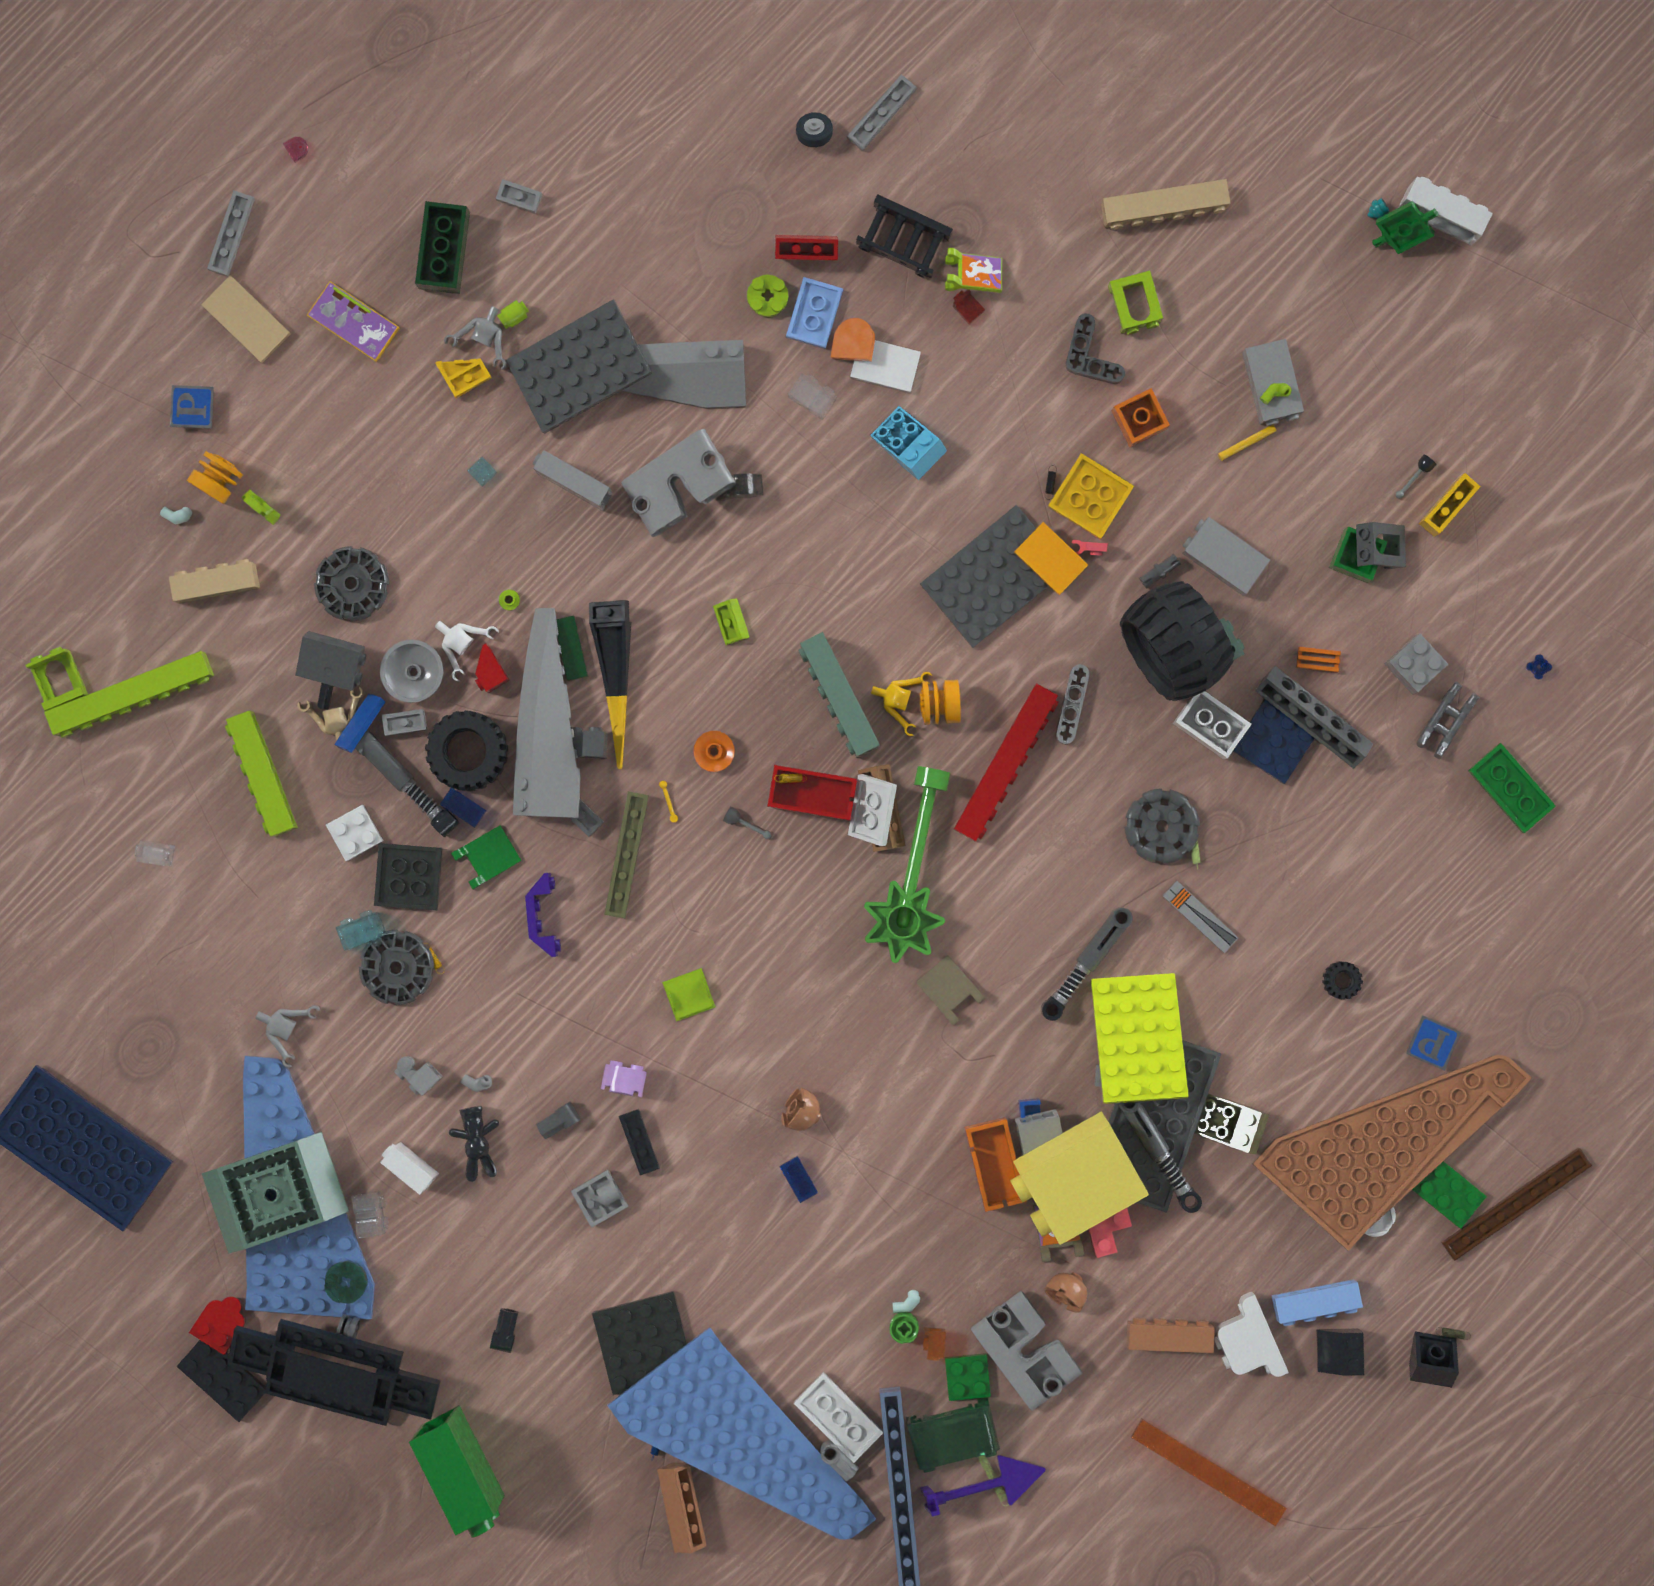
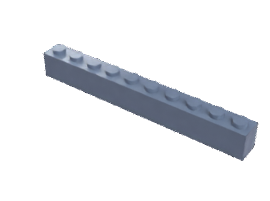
[879,1386,920,1586]

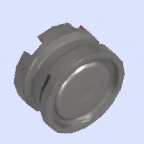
[336,1314,360,1339]

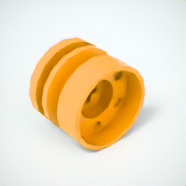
[186,451,243,504]
[920,679,961,725]

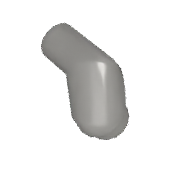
[460,1074,492,1092]

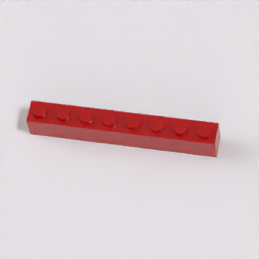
[953,683,1059,841]

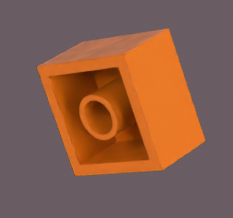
[1111,388,1170,448]

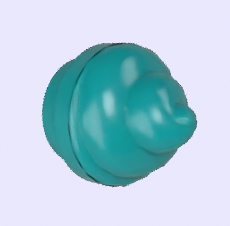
[1367,198,1390,219]

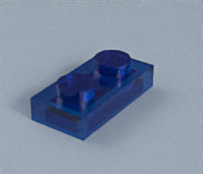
[440,788,487,828]
[779,1155,818,1203]

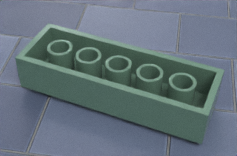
[799,632,880,758]

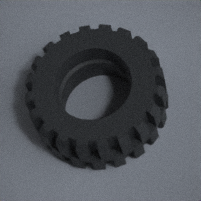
[425,710,508,791]

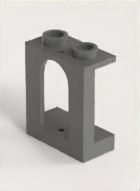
[1356,522,1406,569]

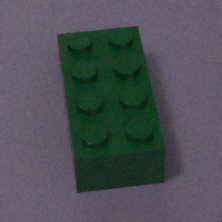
[415,201,470,294]

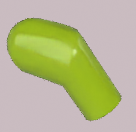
[1260,383,1292,405]

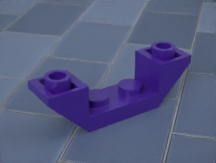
[525,873,561,957]

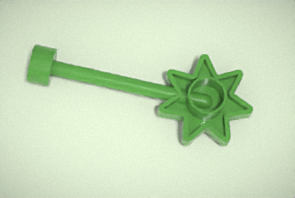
[864,766,950,963]

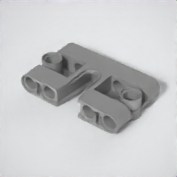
[621,429,736,537]
[971,1291,1083,1411]

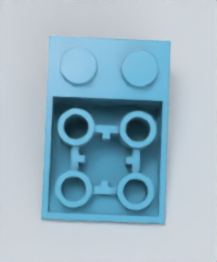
[870,406,947,480]

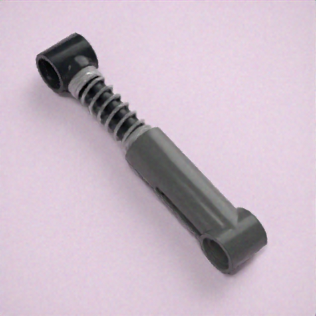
[355,729,460,838]
[1041,907,1133,1021]
[1117,1102,1202,1213]

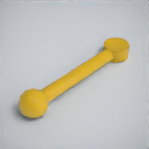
[659,780,678,823]

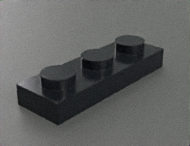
[619,1109,660,1176]

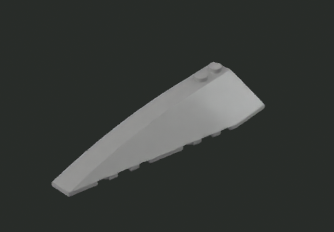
[622,340,746,408]

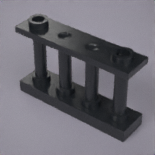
[856,194,953,278]

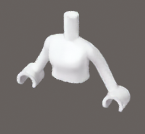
[435,621,499,682]

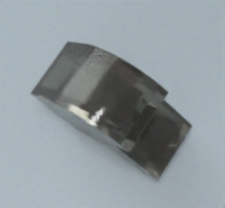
[716,474,764,501]

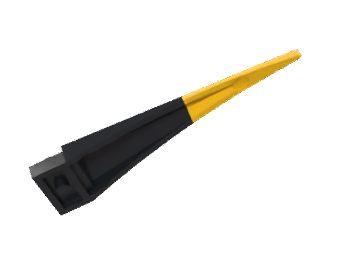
[589,600,632,769]

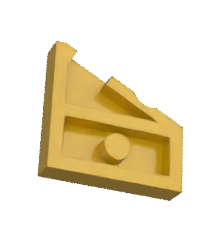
[435,358,492,398]

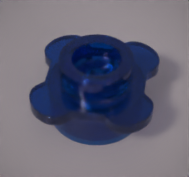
[1526,654,1552,680]

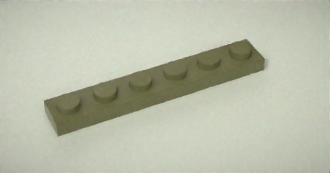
[604,791,649,919]

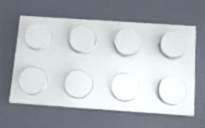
[794,1372,883,1463]

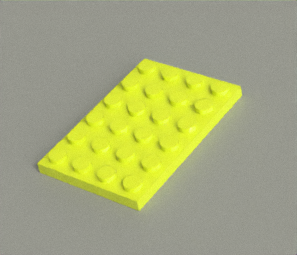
[1091,973,1189,1104]

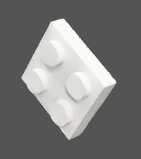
[326,805,383,861]

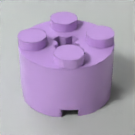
[601,1060,647,1097]

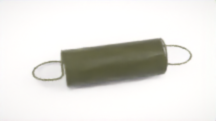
[1436,1327,1471,1340]

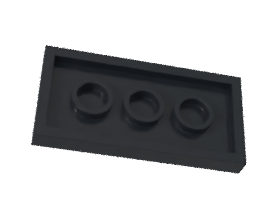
[176,1340,266,1422]

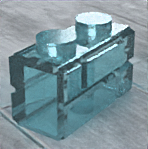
[336,910,386,951]

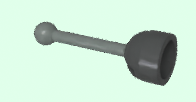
[723,806,771,839]

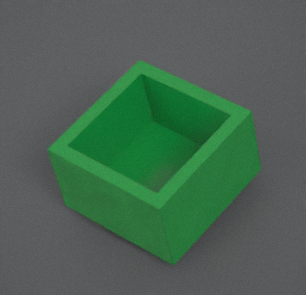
[1329,526,1387,583]

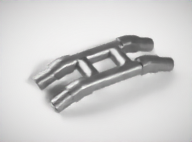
[1416,682,1480,759]

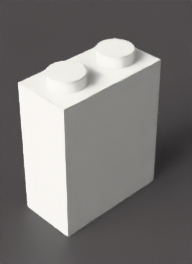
[380,1142,439,1195]

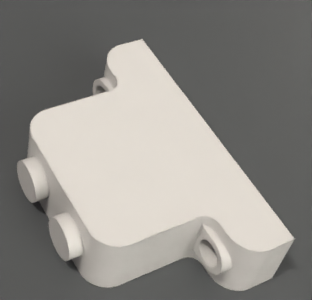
[1214,1291,1289,1377]

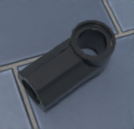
[490,1308,519,1353]

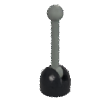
[1396,454,1437,499]

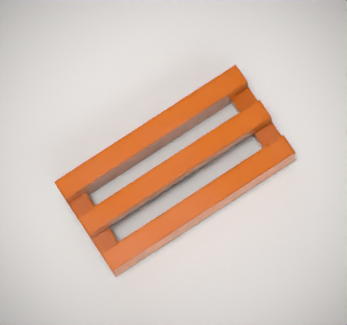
[1296,647,1341,673]

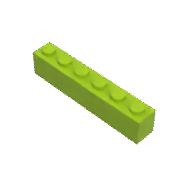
[225,710,298,837]

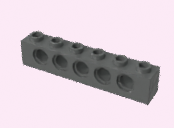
[1255,666,1373,769]

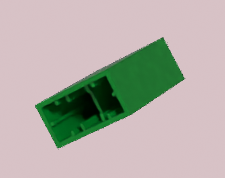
[409,1405,505,1538]

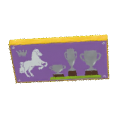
[307,281,400,362]

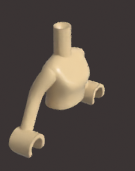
[297,687,364,740]

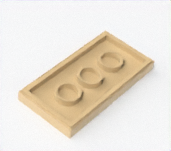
[201,275,291,363]

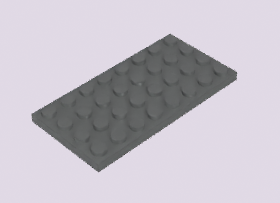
[1108,1040,1221,1213]

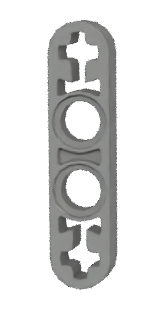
[1056,664,1089,744]

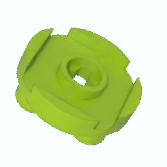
[747,275,788,318]
[241,489,281,525]

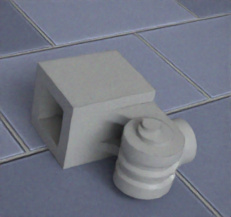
[394,1056,443,1096]

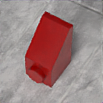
[475,643,510,693]

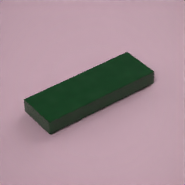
[556,615,588,681]

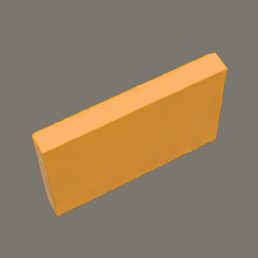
[1014,522,1088,595]

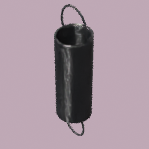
[1045,465,1057,500]

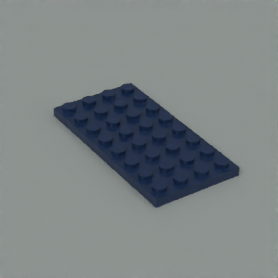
[0,1065,173,1232]

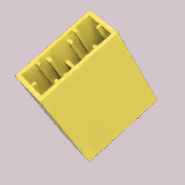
[1010,1111,1149,1245]

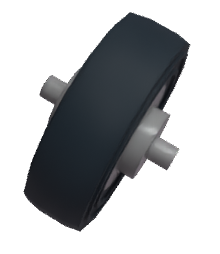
[796,112,833,148]

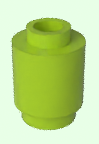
[497,300,529,329]

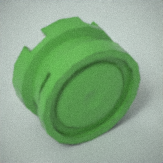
[889,1312,919,1344]

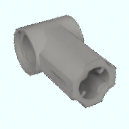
[820,1440,859,1481]

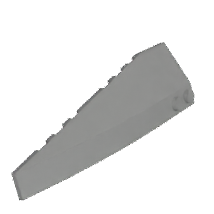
[513,608,580,818]

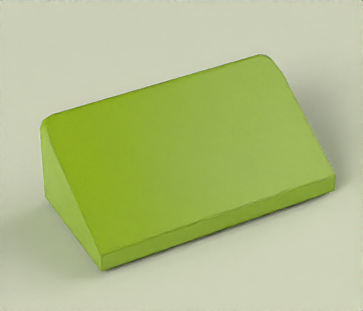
[713,599,749,645]

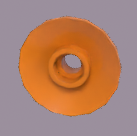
[693,731,735,772]

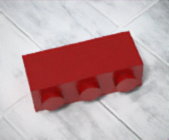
[775,235,838,260]

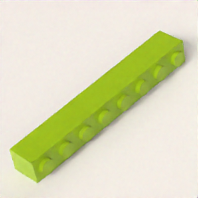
[44,651,214,738]

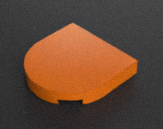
[831,318,875,362]

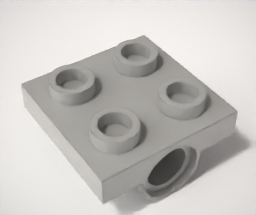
[571,1170,628,1228]

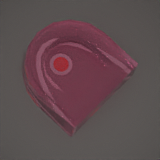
[283,137,309,163]

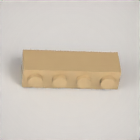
[169,559,260,604]

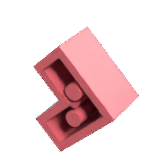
[1088,1208,1132,1258]

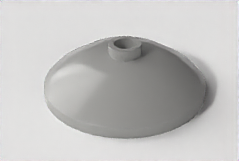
[380,640,444,703]

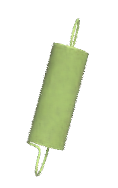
[1191,841,1201,869]

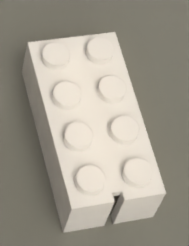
[1398,177,1493,246]

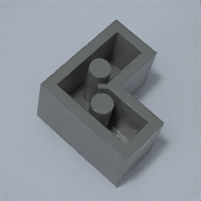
[571,727,608,759]

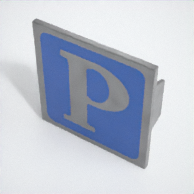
[170,385,214,429]
[1406,1015,1461,1071]

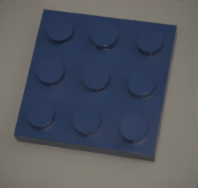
[1233,699,1315,784]

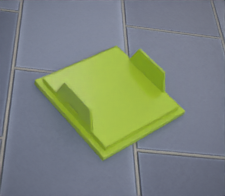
[662,968,716,1022]

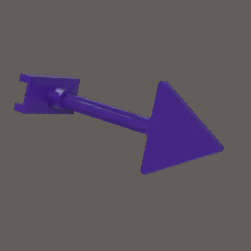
[920,1455,1046,1517]

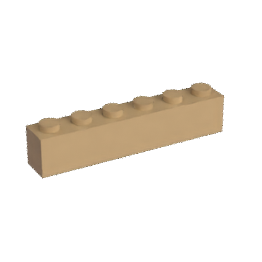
[1101,179,1230,230]

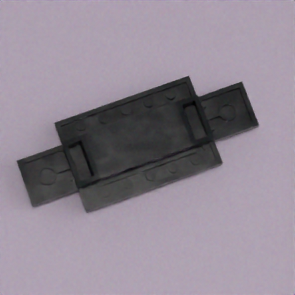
[227,1319,441,1426]

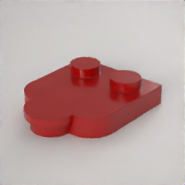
[189,1297,245,1355]

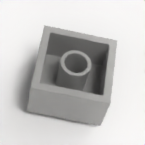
[1384,634,1448,694]

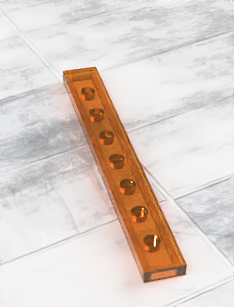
[1131,1419,1287,1526]

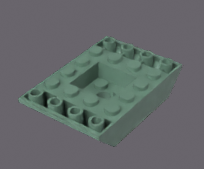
[202,1132,349,1254]

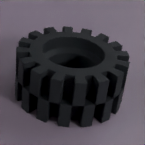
[1322,961,1363,1000]

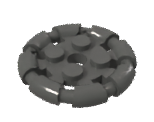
[314,546,389,621]
[1125,788,1200,864]
[359,930,434,1005]

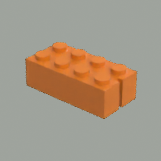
[964,1117,1027,1212]

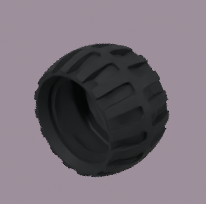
[1120,581,1234,701]

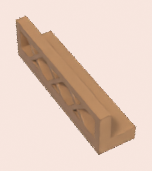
[858,764,906,852]

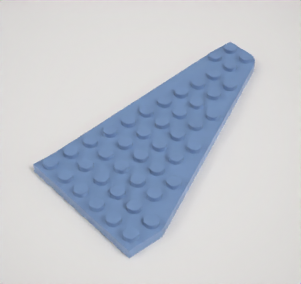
[243,1056,375,1319]
[607,1327,876,1539]

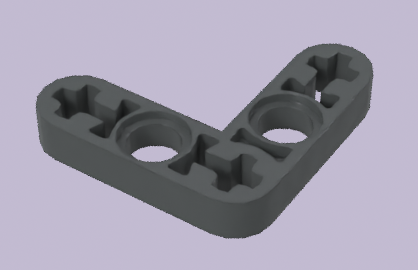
[1066,313,1125,384]

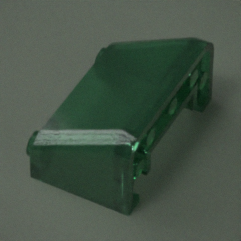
[906,1397,1000,1473]

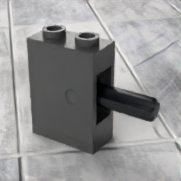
[295,631,366,710]

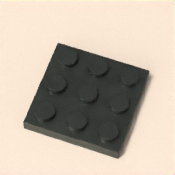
[374,843,443,910]

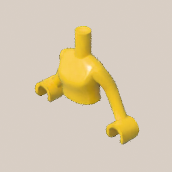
[871,672,932,737]

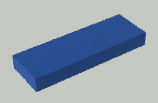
[334,693,386,753]

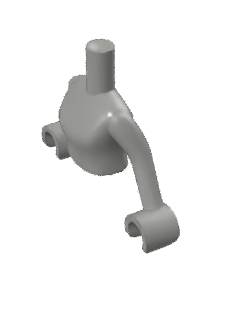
[444,306,507,370]
[255,1005,320,1068]

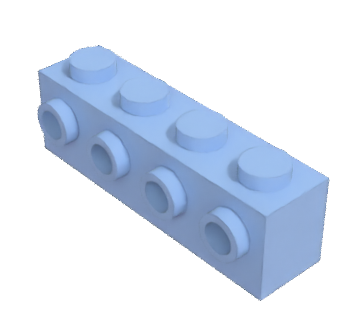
[1271,1279,1363,1326]

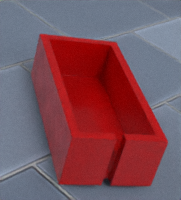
[767,765,857,821]

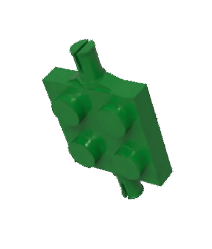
[1372,201,1438,254]

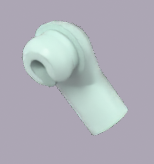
[160,507,192,524]
[893,1290,920,1313]

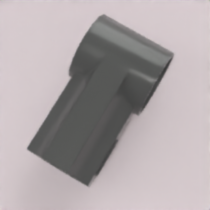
[536,1101,581,1139]

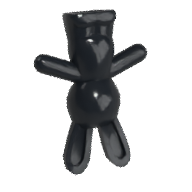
[449,1106,499,1182]

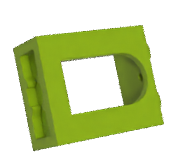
[1108,270,1163,335]
[25,647,88,711]

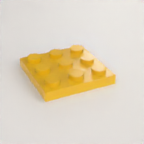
[1048,453,1134,540]

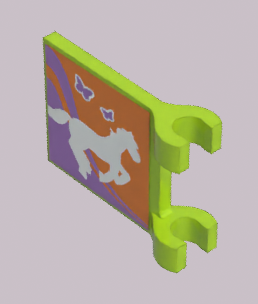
[945,248,1002,293]

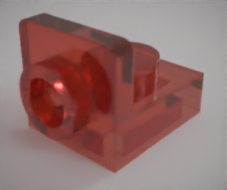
[953,289,985,325]

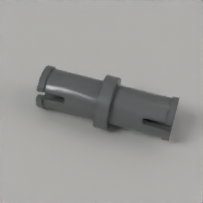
[1139,554,1181,589]

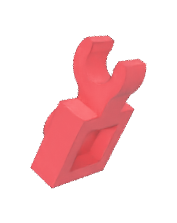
[1072,540,1108,556]

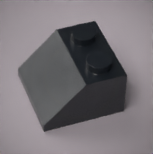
[1316,1328,1364,1376]
[1409,1331,1459,1388]

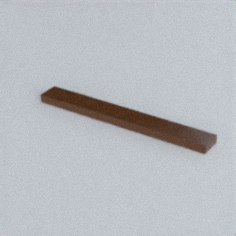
[1441,1148,1592,1261]

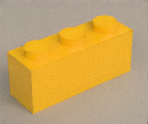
[1418,473,1481,537]

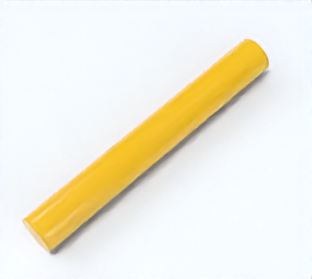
[1218,425,1276,461]

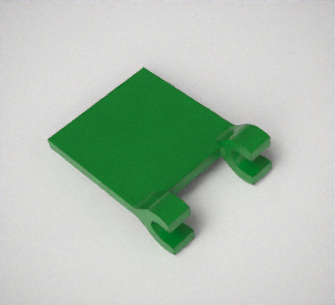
[451,825,521,890]

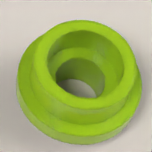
[499,589,520,611]

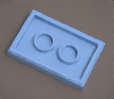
[786,277,843,349]

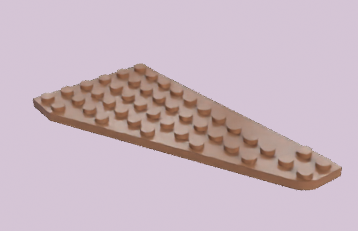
[1252,1055,1532,1251]

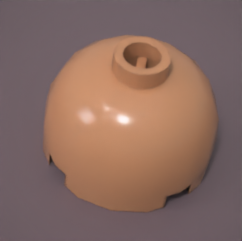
[781,1088,821,1131]
[1045,1272,1087,1313]

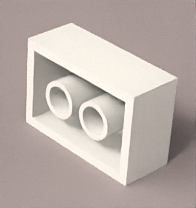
[1173,691,1251,759]

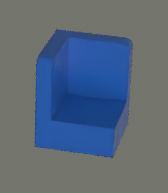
[1018,1098,1041,1122]

